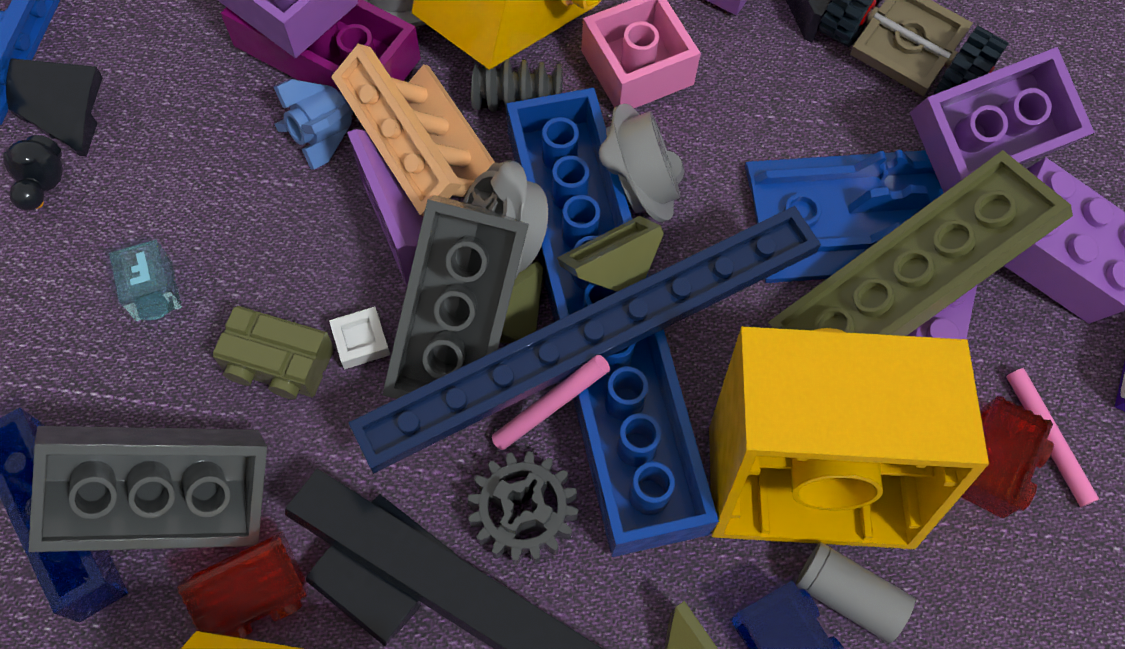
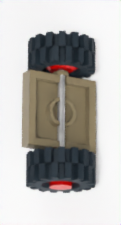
[819,0,1009,96]

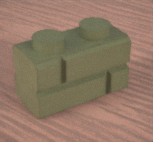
[213,306,334,400]

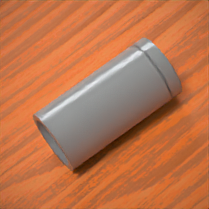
[795,542,916,644]

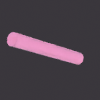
[492,355,610,450]
[1006,368,1099,508]

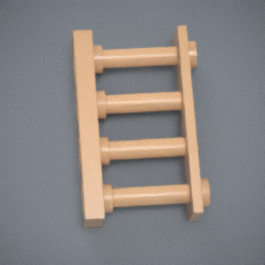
[331,43,495,216]

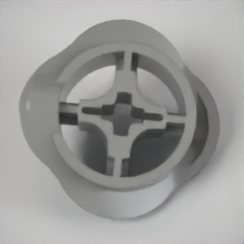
[599,104,685,222]
[463,160,548,279]

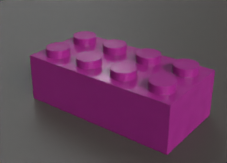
[220,0,421,92]

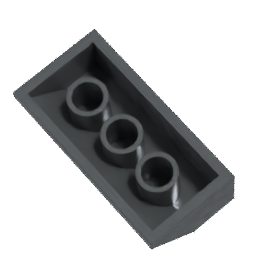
[382,195,529,399]
[29,426,267,552]

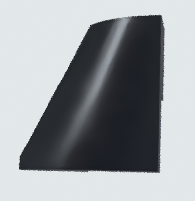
[6,58,103,157]

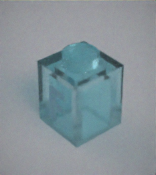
[109,239,182,321]

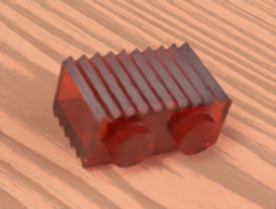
[961,396,1054,518]
[177,532,309,638]

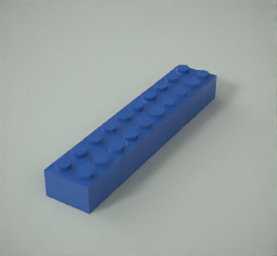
[506,88,719,557]

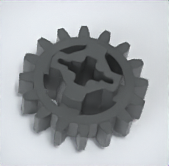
[468,451,578,565]

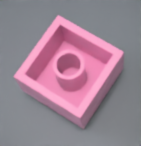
[581,0,701,108]

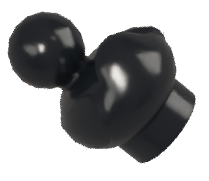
[3,135,63,211]

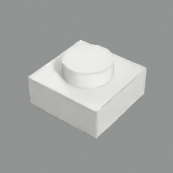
[329,307,390,370]

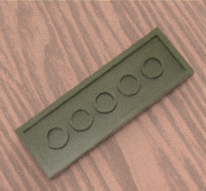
[768,150,1073,336]

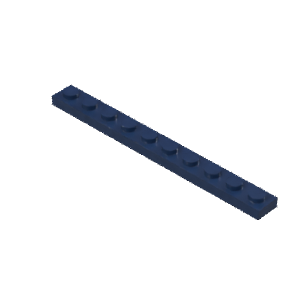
[348,206,821,474]

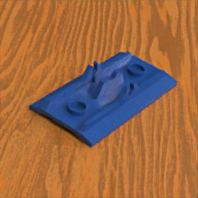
[745,150,1005,283]

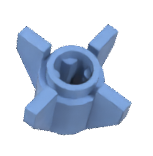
[273,79,353,170]

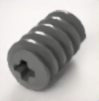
[471,58,563,112]

